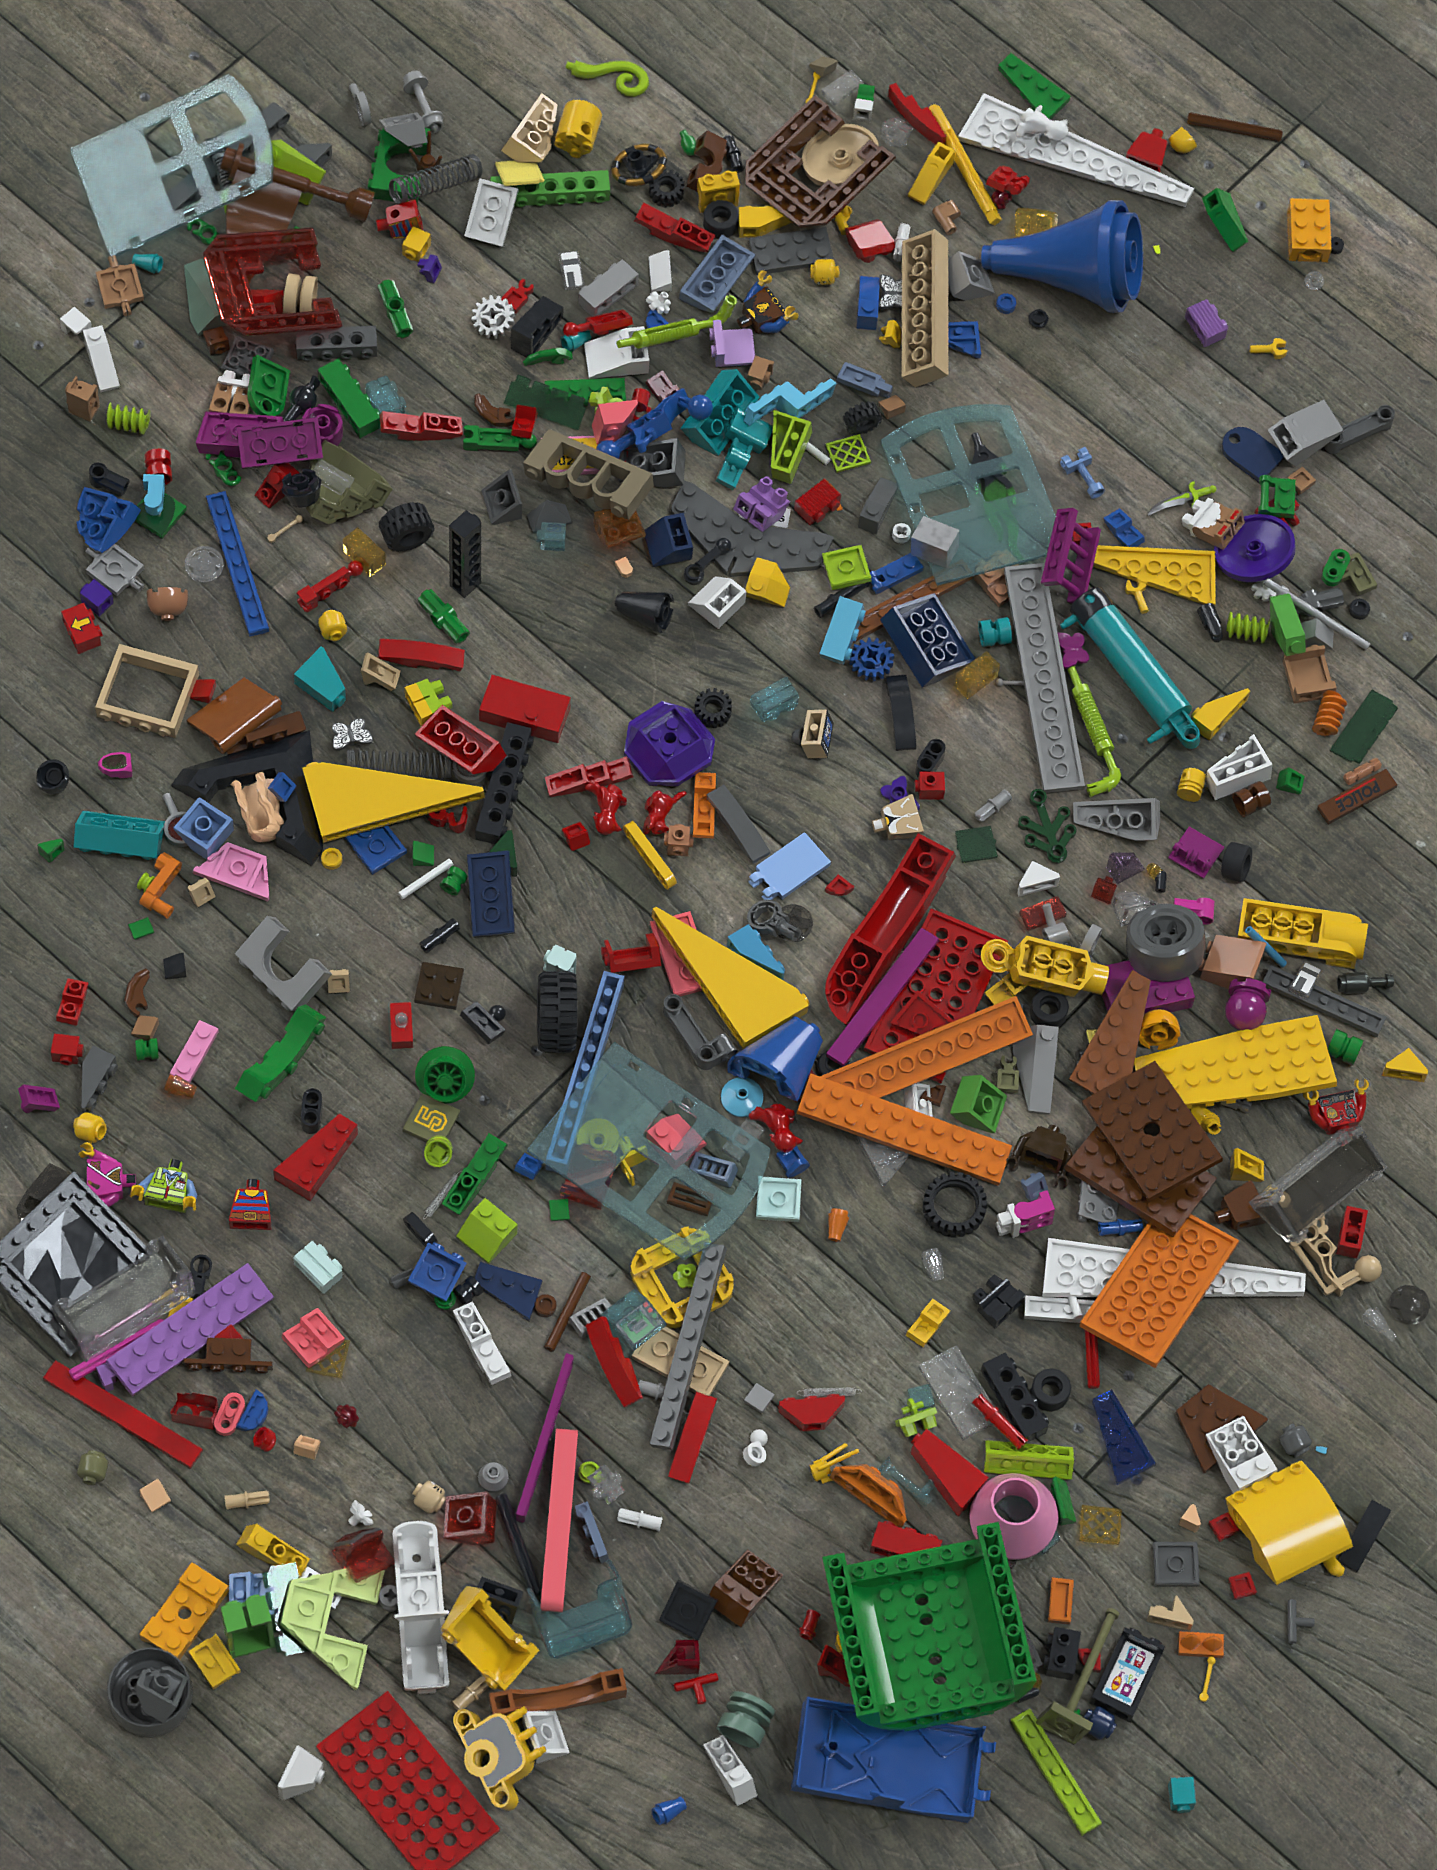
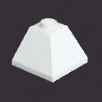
[278,1746,325,1800]

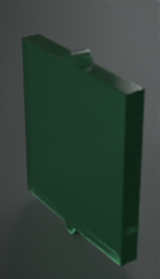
[955,826,998,863]

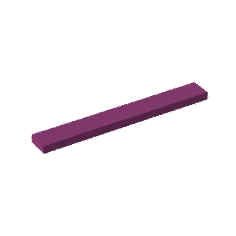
[826,928,939,1067]
[516,1353,574,1523]

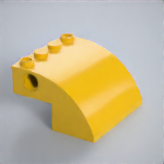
[1225,1461,1353,1585]

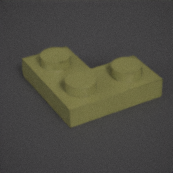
[1322,552,1377,596]

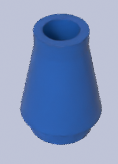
[651,1797,687,1825]

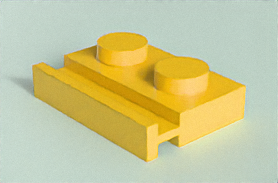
[189,1634,241,1690]

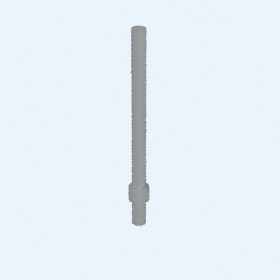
[1263,578,1370,650]

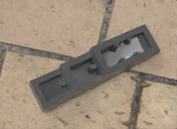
[707,785,771,863]

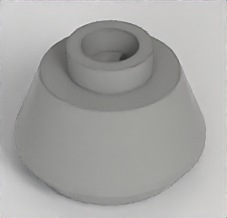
[478,1462,508,1491]

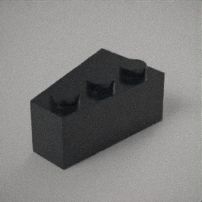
[510,296,563,357]

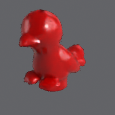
[585,781,627,835]
[748,1104,803,1153]

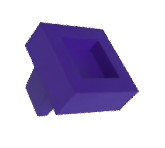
[417,254,442,283]

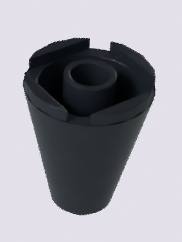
[615,592,674,633]

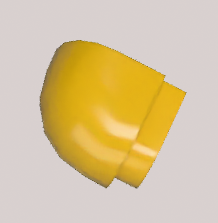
[1168,127,1197,153]

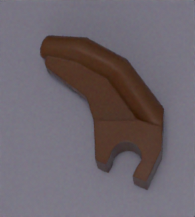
[474,394,514,427]
[124,968,150,1018]

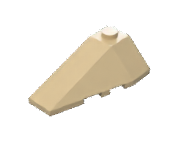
[501,93,558,162]

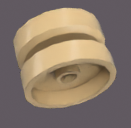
[283,273,318,321]

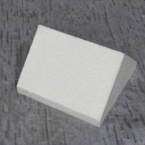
[522,1711,570,1764]

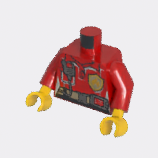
[1303,1078,1369,1142]

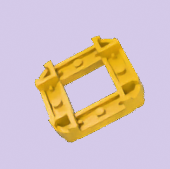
[631,1226,734,1329]

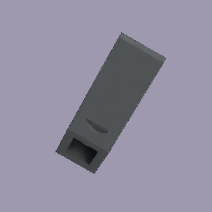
[81,1045,118,1113]

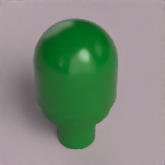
[679,130,696,156]

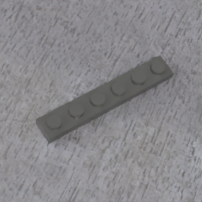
[1263,965,1386,1037]

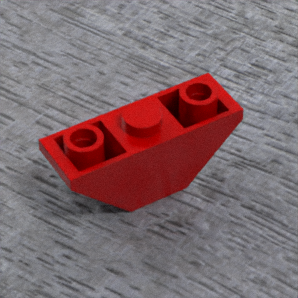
[778,1394,845,1431]

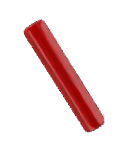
[1085,1330,1100,1389]

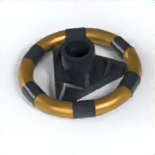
[611,144,667,186]

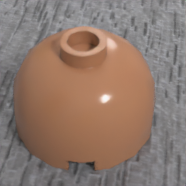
[147,587,188,621]

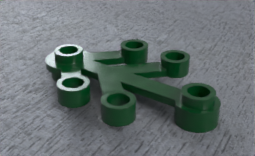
[1018,789,1077,863]

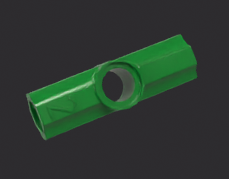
[378,279,413,338]
[418,589,470,644]

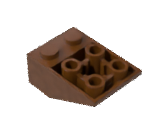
[709,1550,783,1628]

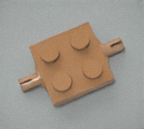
[96,255,144,316]

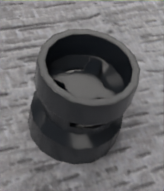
[453,1275,483,1305]

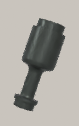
[1337,972,1394,994]

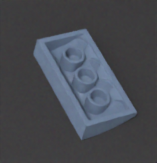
[679,235,755,313]

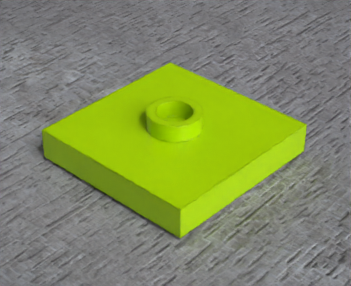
[822,545,871,590]

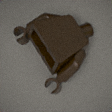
[1006,1125,1073,1189]

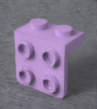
[709,320,755,367]

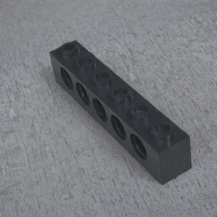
[449,510,481,598]
[475,722,534,844]

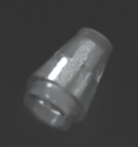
[921,1248,944,1281]

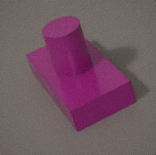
[18,1084,60,1113]

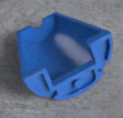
[727,1016,823,1101]

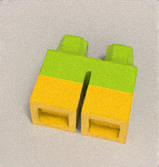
[405,679,452,726]

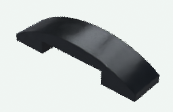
[885,675,917,751]

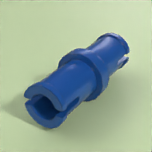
[1098,1218,1143,1236]

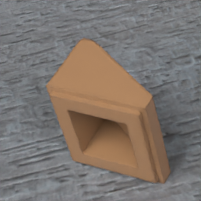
[878,395,906,419]
[131,1015,159,1041]

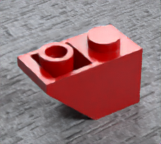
[255,463,299,508]

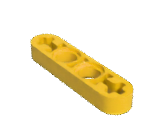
[623,821,677,890]

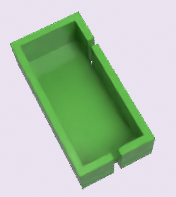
[221,1594,275,1659]

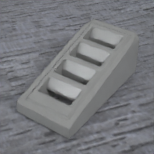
[569,1298,618,1339]

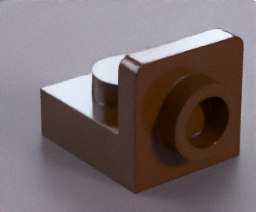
[203,326,230,355]

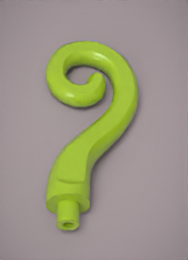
[565,60,649,97]

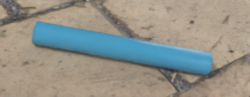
[1245,926,1287,967]

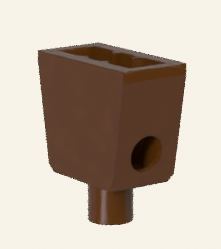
[1214,1180,1269,1230]

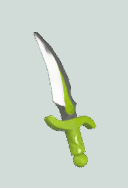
[1148,481,1217,515]

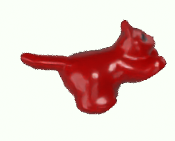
[643,790,687,835]

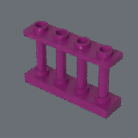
[1041,507,1101,604]

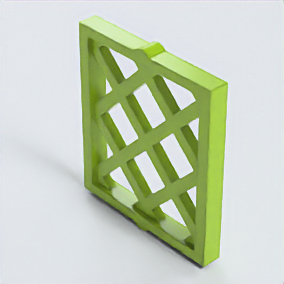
[825,434,871,473]

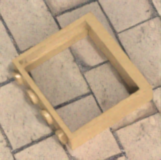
[95,644,199,738]

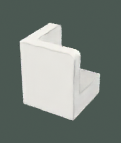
[60,307,92,335]

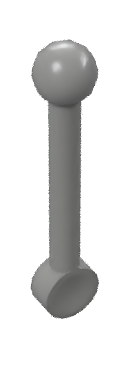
[995,678,1024,686]

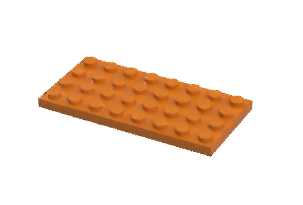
[1079,1214,1239,1369]

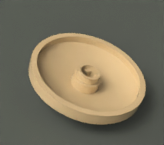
[802,124,879,187]

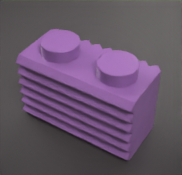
[1185,299,1228,347]

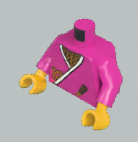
[79,1142,136,1207]

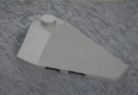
[1073,798,1160,841]
[1012,1025,1058,1115]

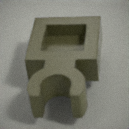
[997,1056,1019,1093]

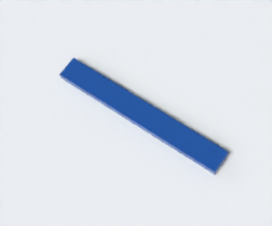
[206,491,269,637]

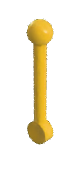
[805,72,821,103]
[1199,1656,1216,1702]

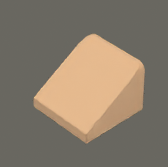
[139,1479,171,1512]

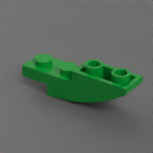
[442,1133,508,1215]

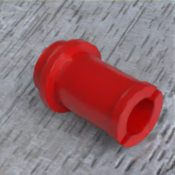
[799,1610,821,1640]

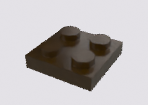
[414,962,464,1010]

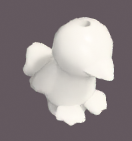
[1016,105,1068,141]

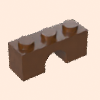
[686,130,727,192]

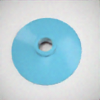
[721,1077,763,1117]

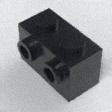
[477,1577,524,1624]
[1043,1627,1081,1681]

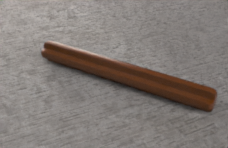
[1187,112,1283,141]

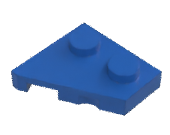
[948,321,981,358]

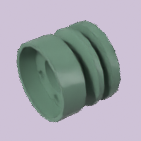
[717,1691,775,1748]

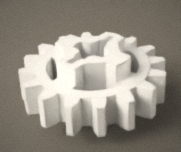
[471,295,516,339]

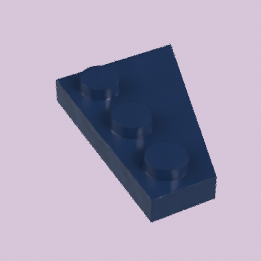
[475,1262,542,1322]

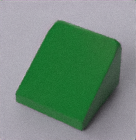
[1276,767,1305,794]
[37,838,65,863]
[413,841,434,866]

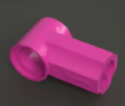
[1173,898,1215,925]

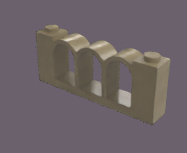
[523,429,654,520]

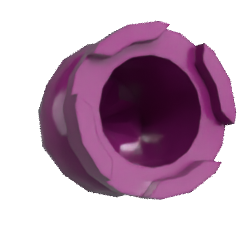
[1225,978,1271,1031]

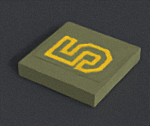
[403,1093,460,1142]

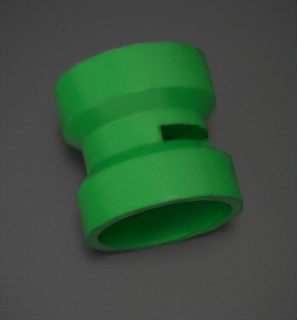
[440,866,468,896]
[135,1038,159,1061]

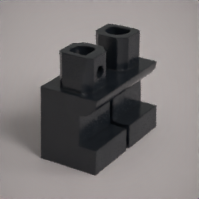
[972,1274,1026,1329]

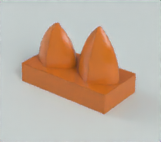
[1178,1631,1224,1658]

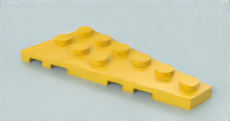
[1093,545,1216,606]

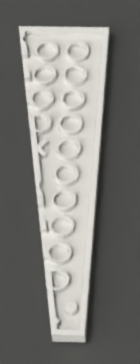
[958,93,1194,207]
[1042,1238,1306,1297]

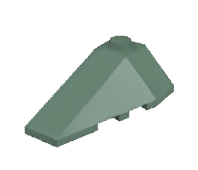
[184,258,235,336]

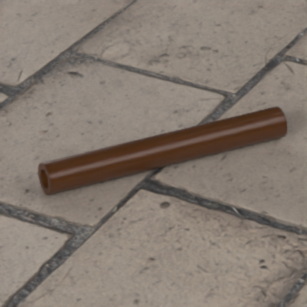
[544,1272,591,1352]

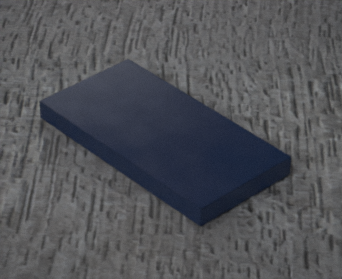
[467,850,515,938]

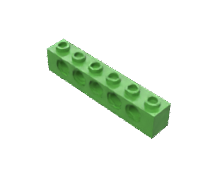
[490,170,610,207]

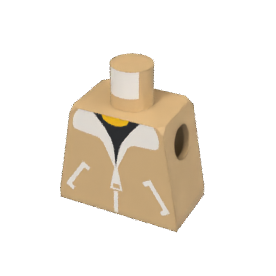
[872,794,924,840]

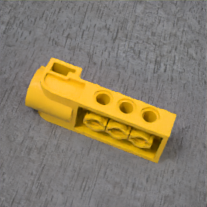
[1238,898,1368,969]

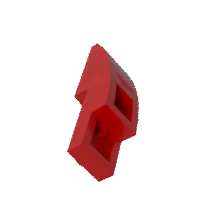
[634,202,715,252]
[380,411,463,441]

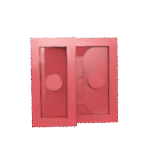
[282,1308,345,1369]

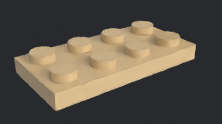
[632,1320,730,1396]

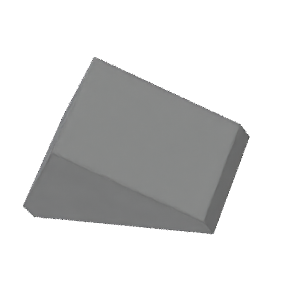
[1301,618,1334,650]

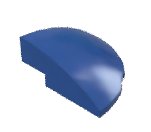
[77,487,141,553]

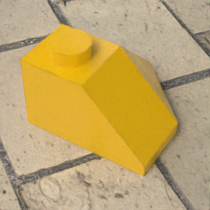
[745,557,790,608]

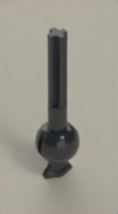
[257,375,321,463]

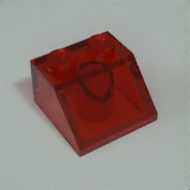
[443,1491,497,1545]

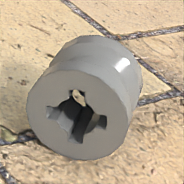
[379,1585,398,1612]

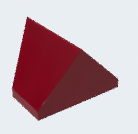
[654,1640,700,1675]

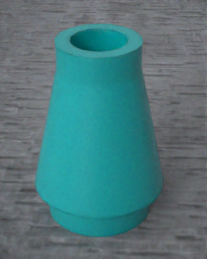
[132,254,163,273]
[560,330,591,352]

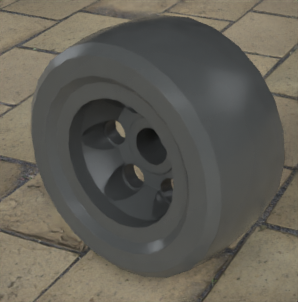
[1126,904,1206,981]
[107,1647,193,1738]

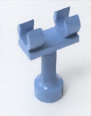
[1060,447,1105,499]

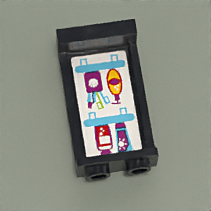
[1090,1628,1165,1723]

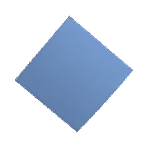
[229,1572,278,1618]

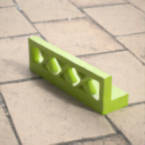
[984,1440,1074,1480]

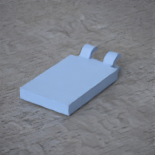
[748,832,831,900]

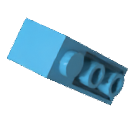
[727,924,785,981]

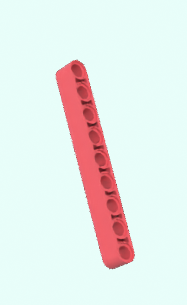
[540,1428,578,1613]

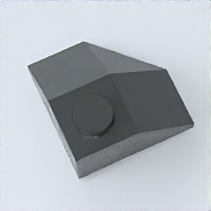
[135,1666,188,1723]

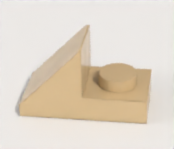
[361,653,401,691]
[1147,1596,1194,1631]

